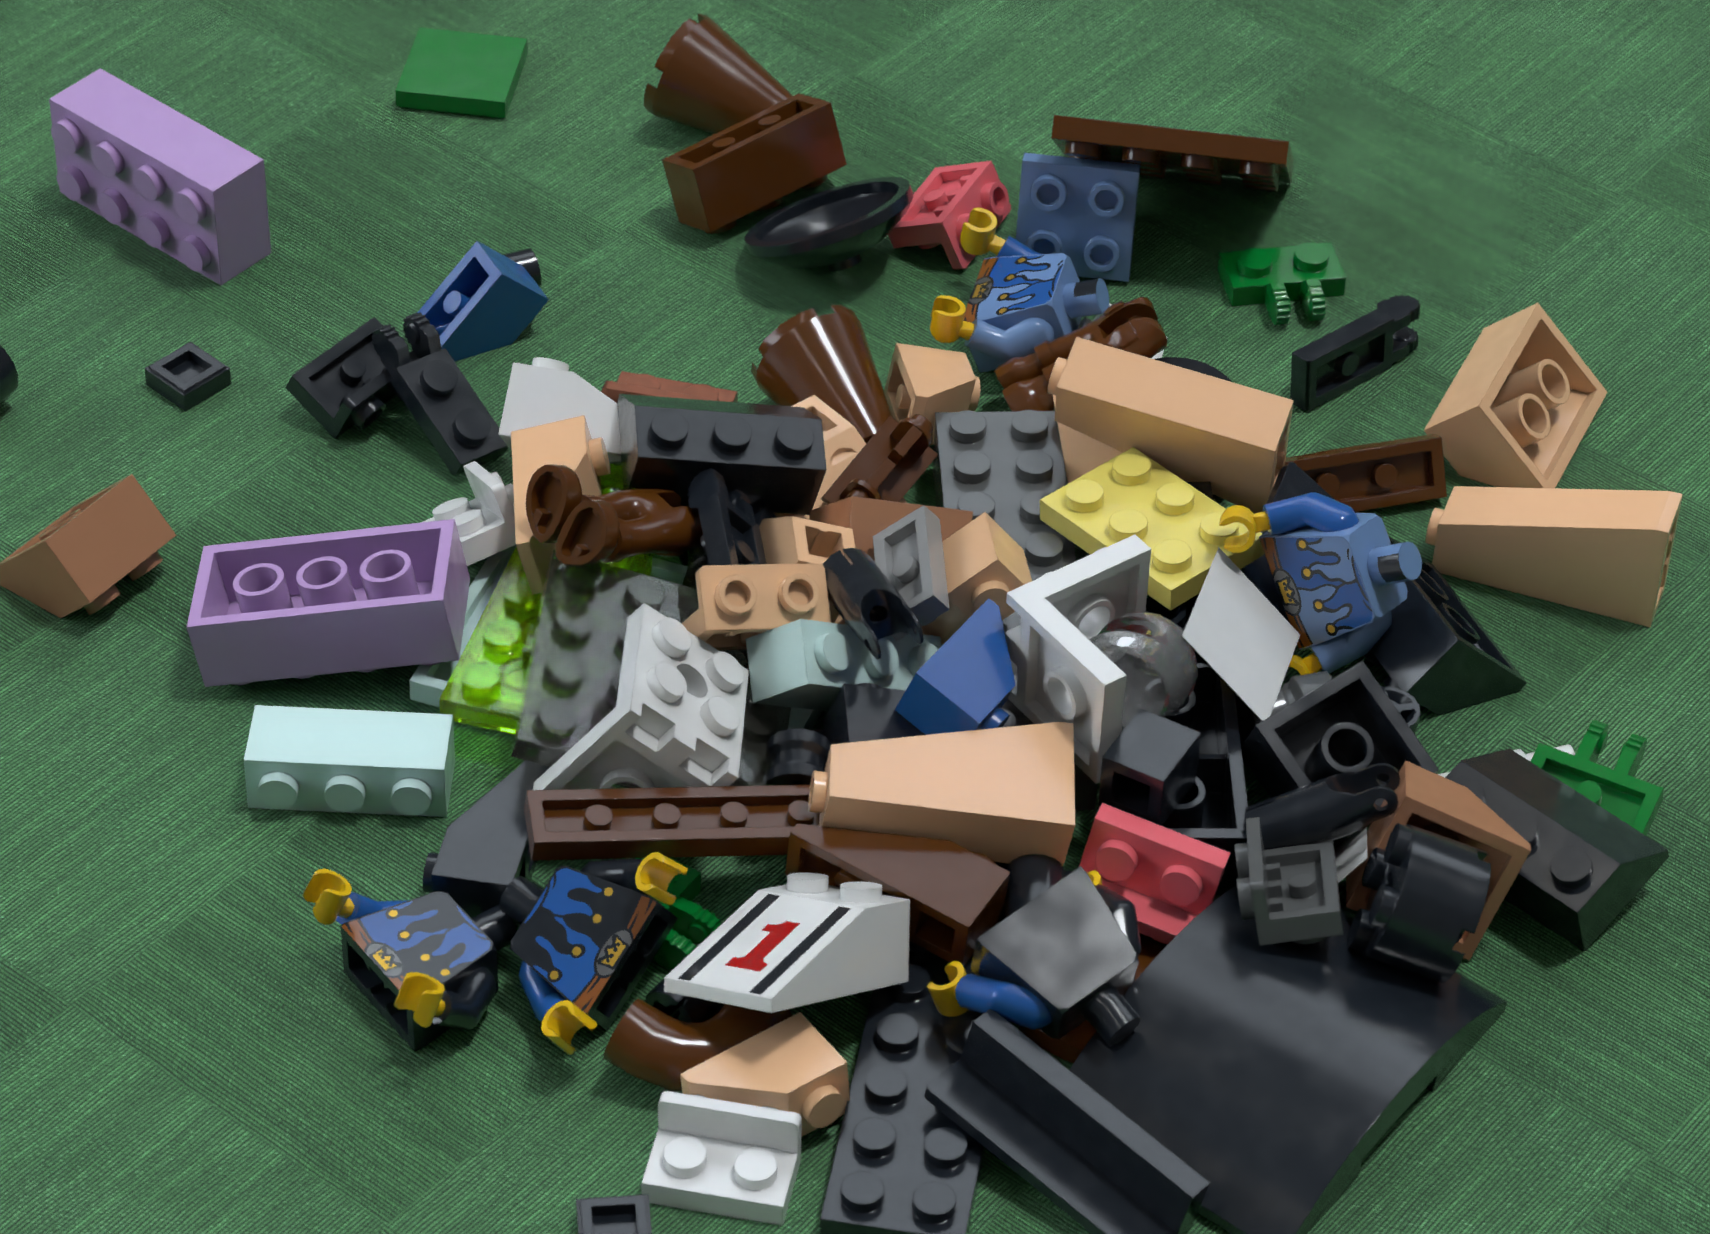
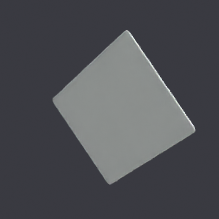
[1334,826,1368,883]

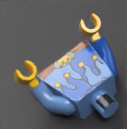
[930,208,1109,372]
[1219,492,1422,675]

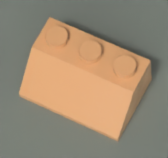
[1424,303,1607,488]

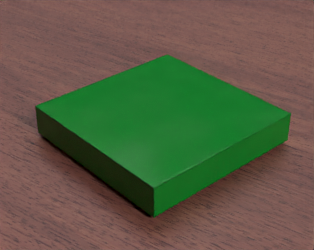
[395,27,528,119]

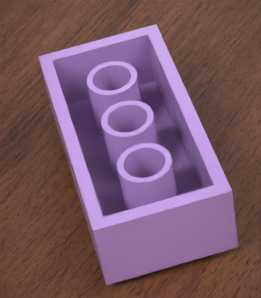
[49,69,271,285]
[186,519,470,687]

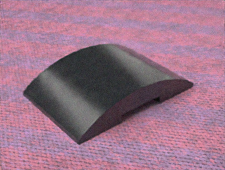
[1069,885,1507,1234]

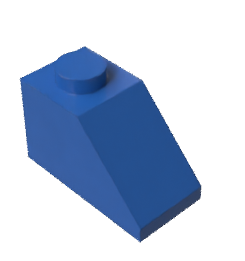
[418,241,549,362]
[895,598,1016,735]

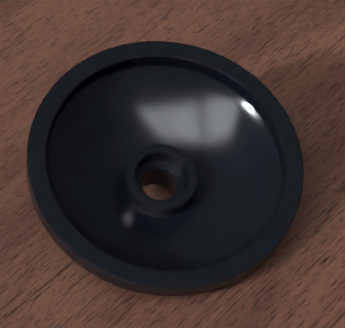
[744,177,913,272]

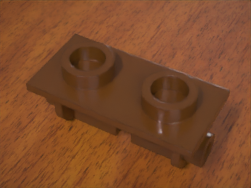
[821,414,938,505]

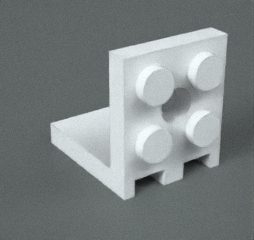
[1005,534,1151,784]
[533,603,749,859]

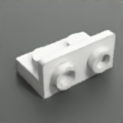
[423,461,516,566]
[642,1091,802,1226]

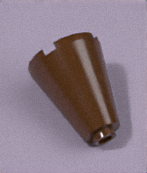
[644,13,793,134]
[751,305,892,444]

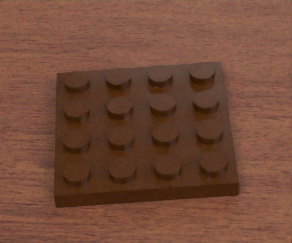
[1051,115,1294,192]

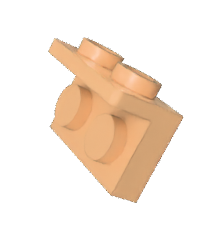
[681,563,831,650]

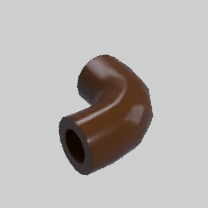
[603,998,792,1091]

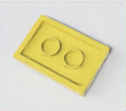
[1040,447,1264,611]

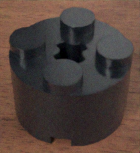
[1347,823,1491,983]

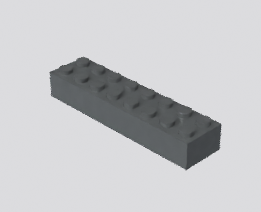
[933,410,1097,810]

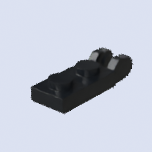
[1290,294,1420,411]
[371,312,508,475]
[687,468,767,565]

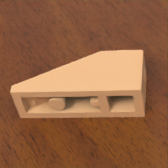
[511,415,610,595]
[835,512,1032,645]

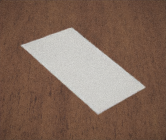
[1182,547,1300,721]

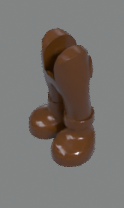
[995,297,1168,411]
[525,464,703,566]

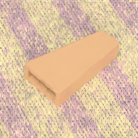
[1048,337,1294,513]
[1425,486,1683,627]
[808,722,1075,866]

